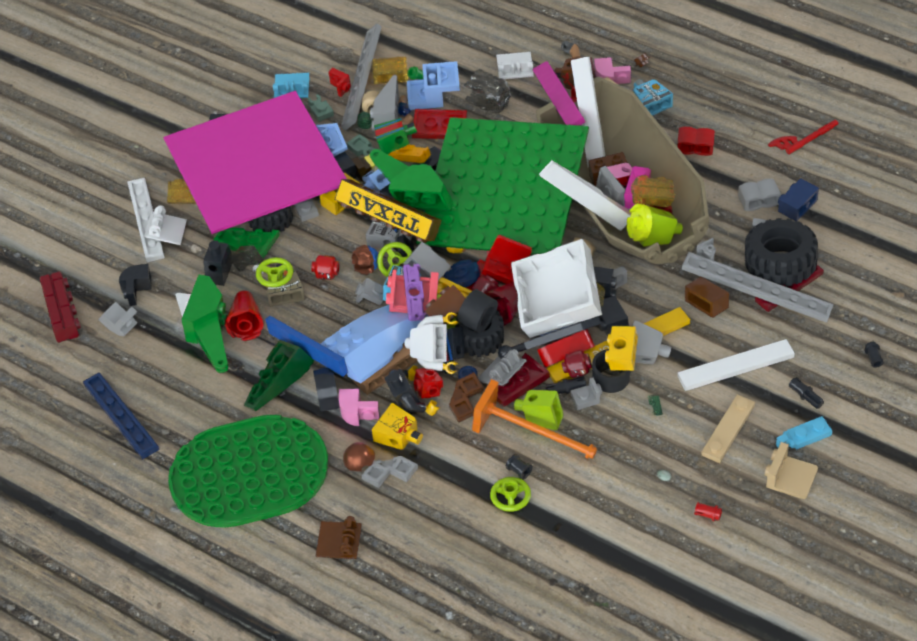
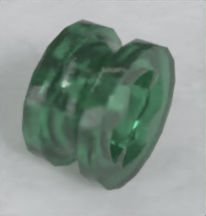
[357,112,373,129]

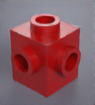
[413,368,443,399]

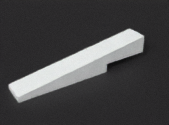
[539,160,631,231]

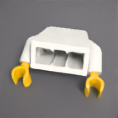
[405,312,458,374]

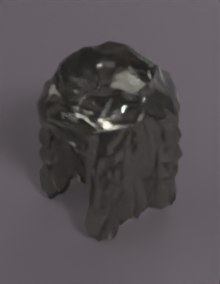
[464,69,511,113]

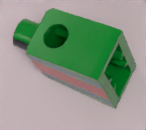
[374,118,417,154]

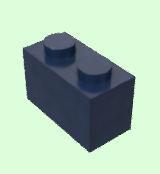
[778,178,819,222]

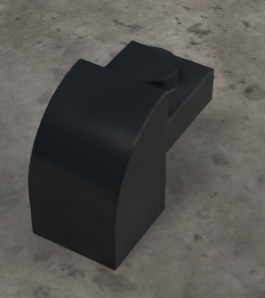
[119,263,152,306]
[313,368,340,412]

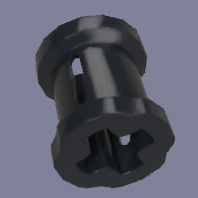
[506,454,533,480]

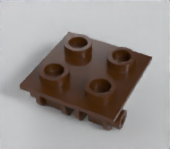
[316,516,362,559]

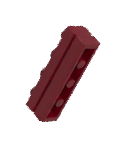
[39,271,81,343]

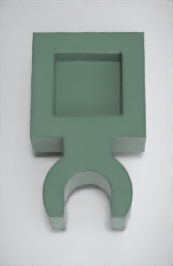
[308,94,334,122]
[346,134,376,157]

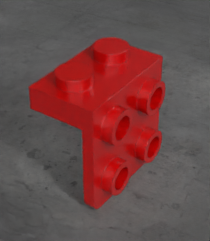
[481,235,532,284]

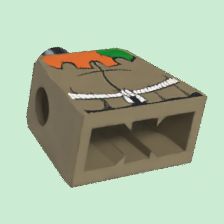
[267,263,305,307]

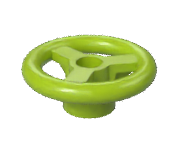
[377,242,412,277]
[256,257,293,288]
[490,477,531,512]

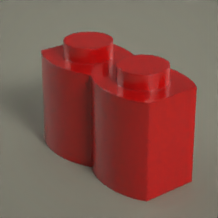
[677,127,715,156]

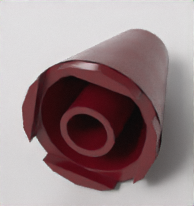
[485,281,518,326]

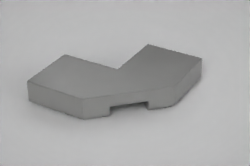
[361,456,418,488]

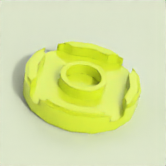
[627,204,652,242]

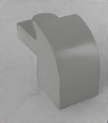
[98,302,137,336]

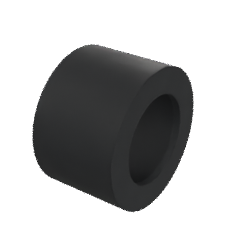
[458,289,498,333]
[592,349,630,393]

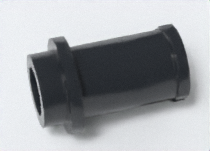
[864,341,884,368]

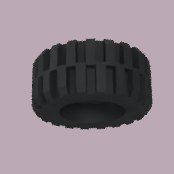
[745,218,818,287]

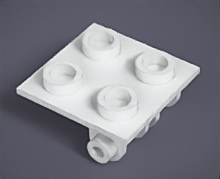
[497,52,534,80]
[144,205,187,245]

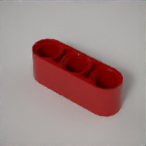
[537,329,595,368]

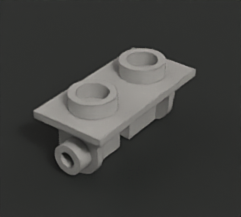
[696,238,716,261]

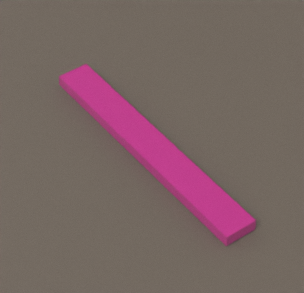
[532,61,585,126]

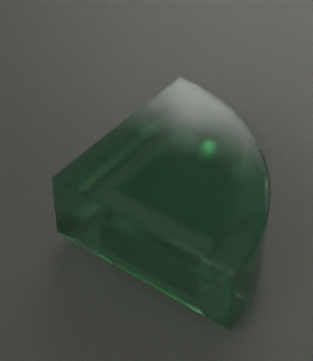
[648,394,663,416]

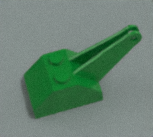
[370,149,453,211]
[181,274,229,373]

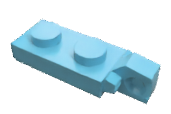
[776,416,832,450]

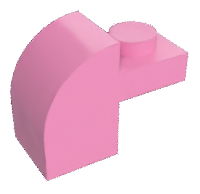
[594,58,631,84]
[339,389,380,426]

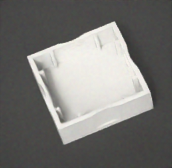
[511,239,602,338]

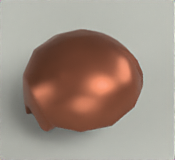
[343,442,375,472]

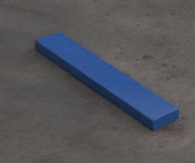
[265,316,348,376]

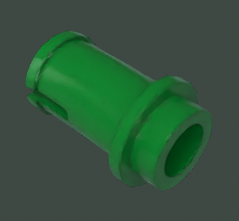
[407,66,423,80]

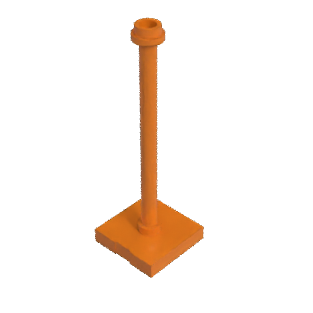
[472,379,597,459]

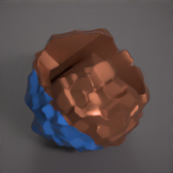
[351,245,379,275]

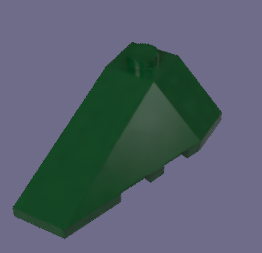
[244,340,314,411]

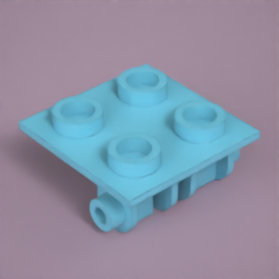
[273,73,310,98]

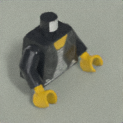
[384,365,440,416]

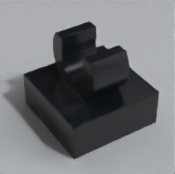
[393,235,414,259]

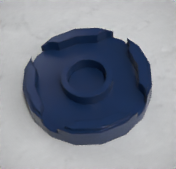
[443,260,481,288]

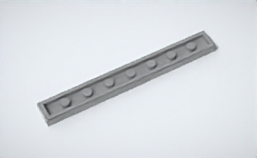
[341,24,382,131]
[682,251,834,323]

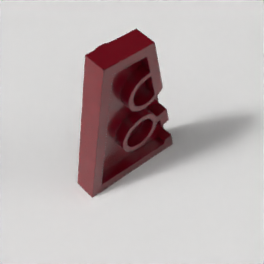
[497,352,550,407]

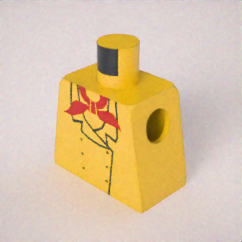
[372,403,423,450]

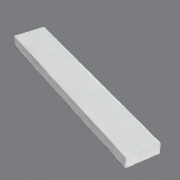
[571,57,606,165]
[128,178,165,262]
[678,339,795,391]

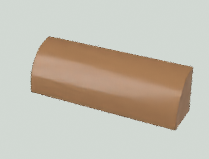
[353,343,418,395]

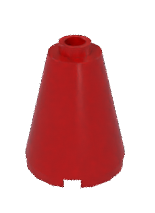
[225,290,264,341]

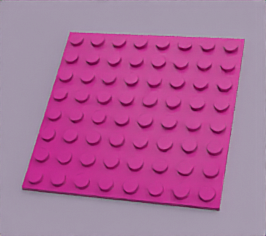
[163,91,347,234]

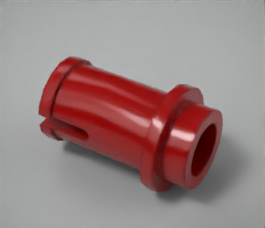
[694,502,722,522]

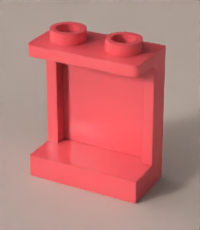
[386,270,439,313]

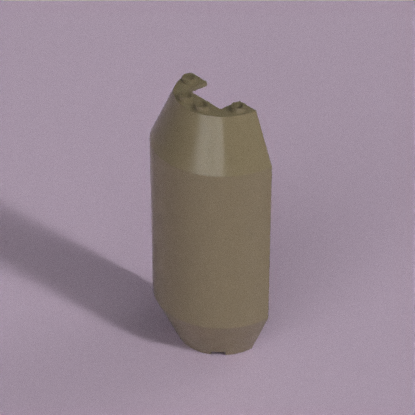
[536,76,709,264]

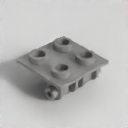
[478,349,526,386]

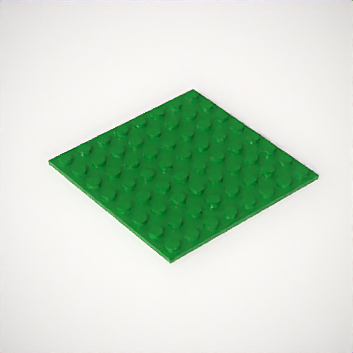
[416,117,589,255]

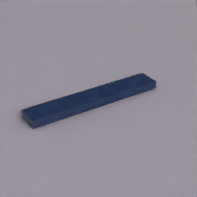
[83,372,159,460]

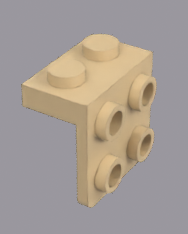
[764,442,818,499]

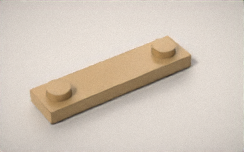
[701,394,755,463]

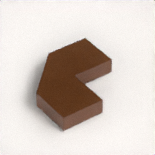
[449,372,484,423]

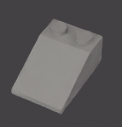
[370,75,399,131]

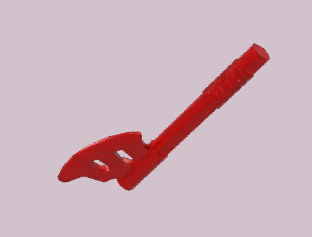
[768,120,839,155]

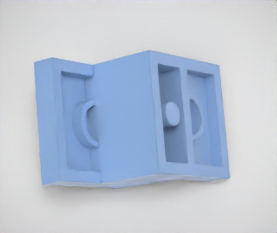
[407,61,460,110]

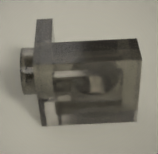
[230,246,264,272]

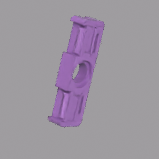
[403,264,426,321]

